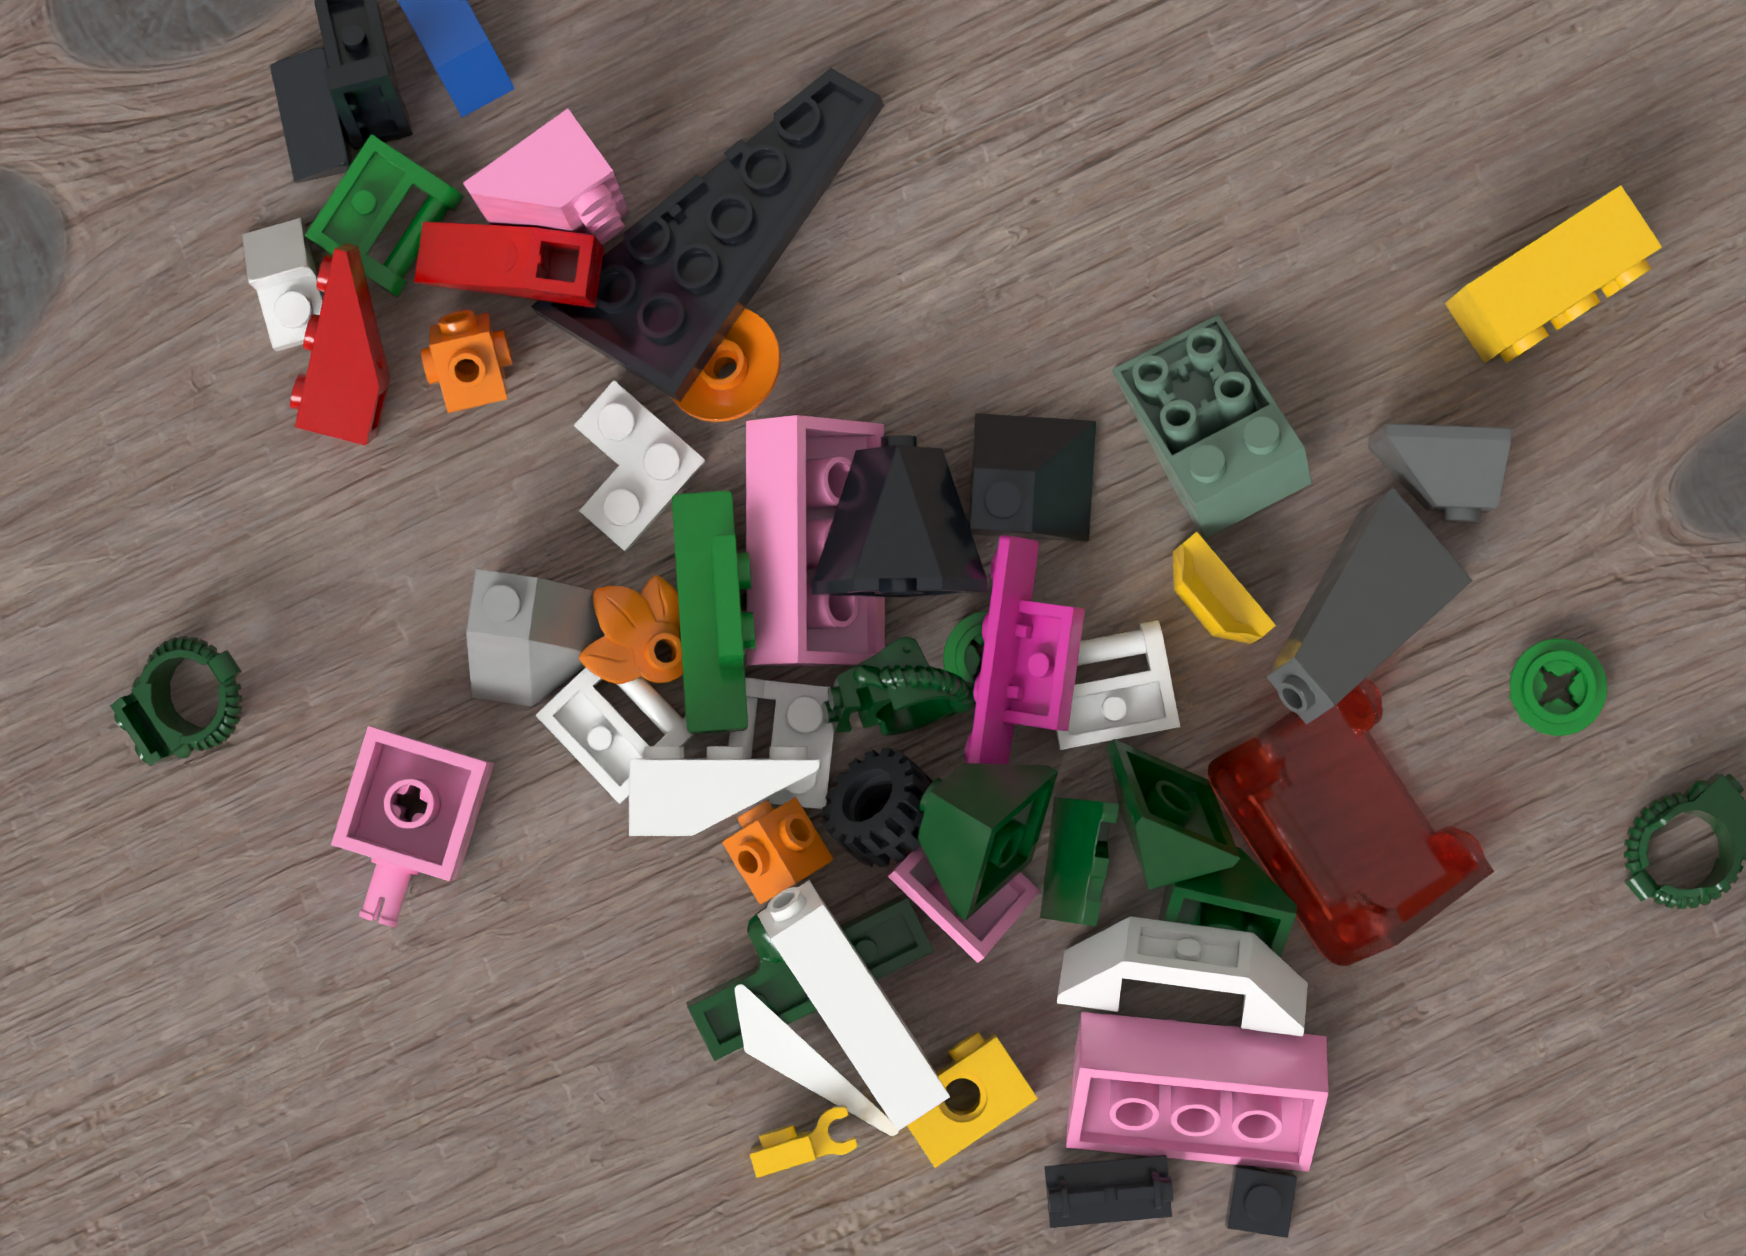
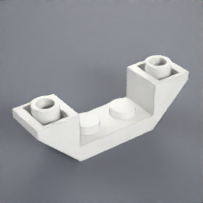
[1057,916,1308,1037]

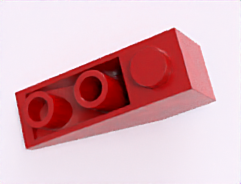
[414,222,604,308]
[290,243,390,446]

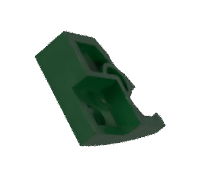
[1040,797,1119,926]

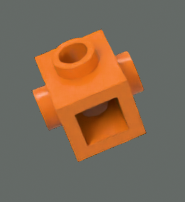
[421,310,513,413]
[722,797,834,905]

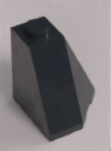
[812,435,987,598]

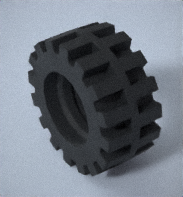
[822,748,933,867]

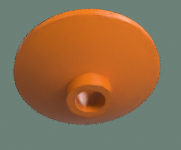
[670,308,781,422]

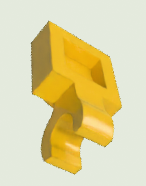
[749,1106,858,1178]

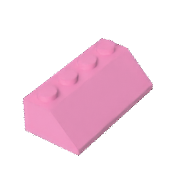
[463,108,630,245]
[746,415,885,666]
[1066,1012,1329,1172]

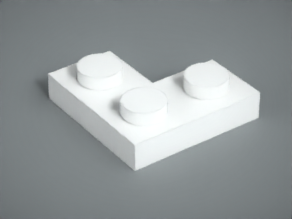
[574,380,706,552]

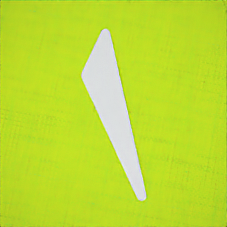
[735,984,899,1136]

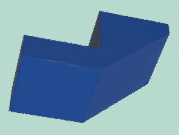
[398,0,515,117]

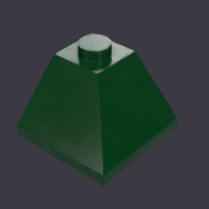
[918,763,1058,921]
[1158,847,1297,958]

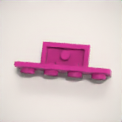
[965,535,1085,764]

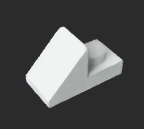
[242,218,324,351]

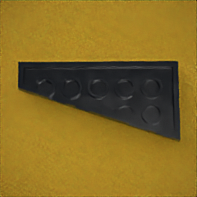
[531,68,884,402]

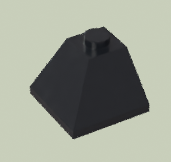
[968,413,1096,542]

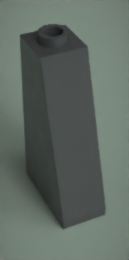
[1267,487,1473,725]

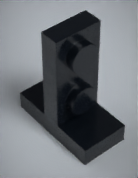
[314,0,413,150]

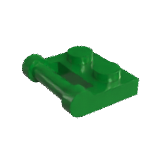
[305,134,464,298]

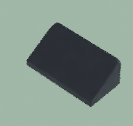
[270,46,353,183]

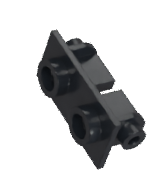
[1044,1155,1173,1228]

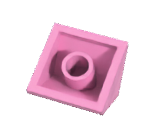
[887,846,1040,963]

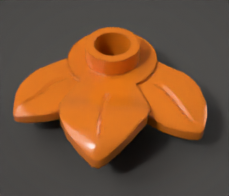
[579,575,683,684]

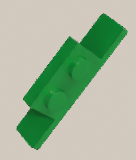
[672,491,756,734]

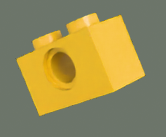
[907,1031,1038,1168]

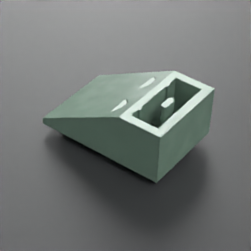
[1112,314,1312,539]

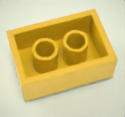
[1445,185,1662,363]

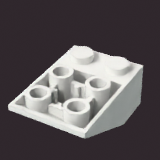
[629,746,821,836]

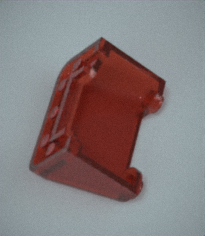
[1208,677,1495,966]

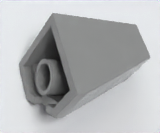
[466,569,605,707]

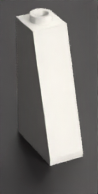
[757,880,950,1131]

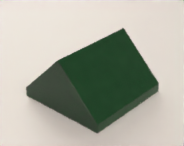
[1107,739,1240,890]

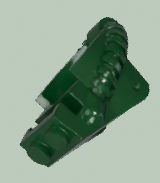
[110,636,243,767]
[822,637,975,736]
[1624,774,1746,909]

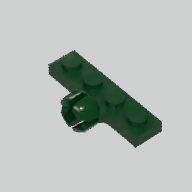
[686,893,934,1061]

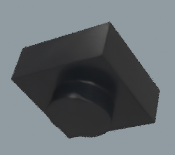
[1225,1165,1297,1238]

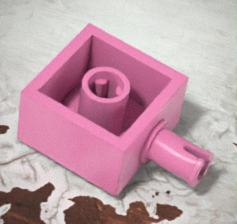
[331,726,494,927]

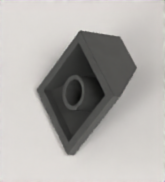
[1368,424,1512,523]

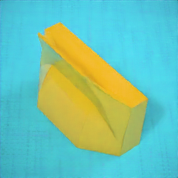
[1172,532,1276,644]

